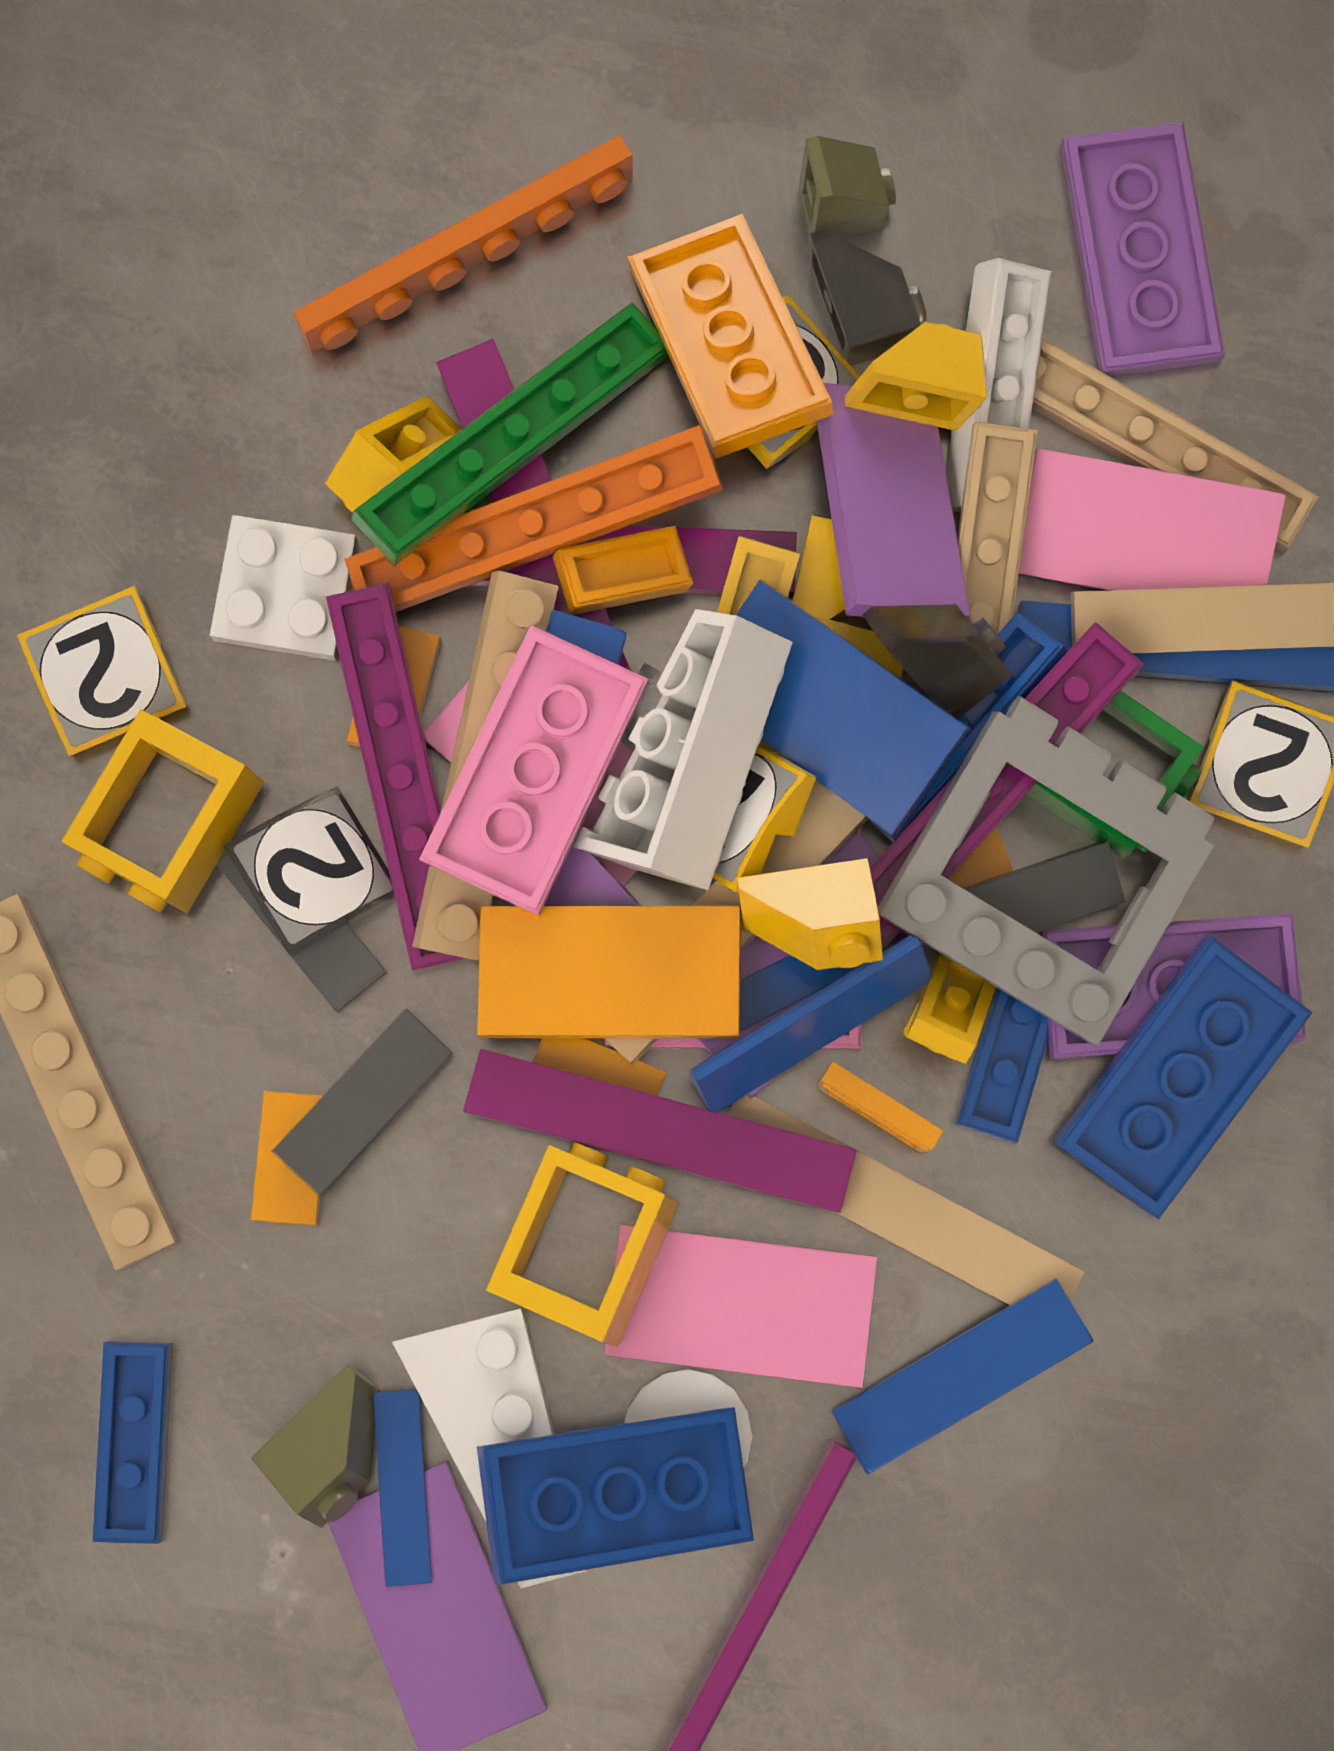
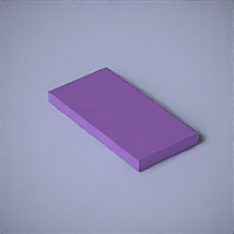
[1060,122,1225,377]
[817,382,970,627]
[1038,913,1306,1060]
[328,1460,548,1751]

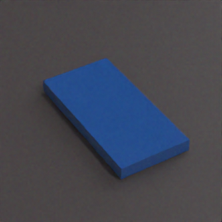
[736,580,971,835]
[1053,934,1313,1220]
[476,1407,754,1585]

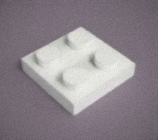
[209,515,358,661]

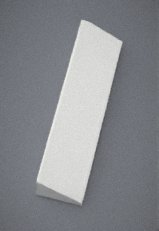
[946,258,1052,512]

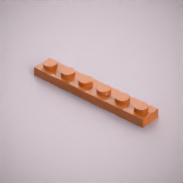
[293,135,633,353]
[344,425,724,612]

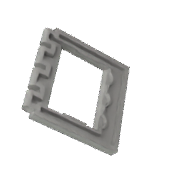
[877,696,1215,1046]

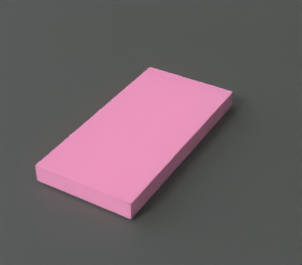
[1019,448,1286,591]
[419,625,649,916]
[604,1225,877,1388]

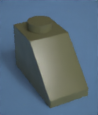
[799,136,896,244]
[251,1365,378,1528]

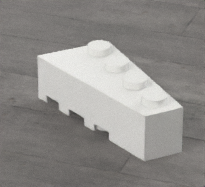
[572,609,793,890]
[392,1307,586,1589]

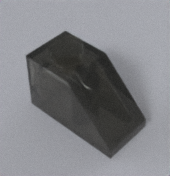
[806,230,927,366]
[862,604,1013,719]

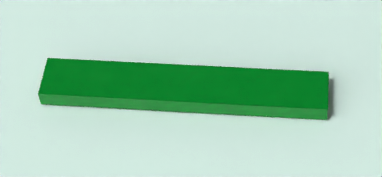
[352,302,669,566]

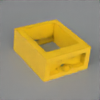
[61,709,265,914]
[486,1142,680,1347]

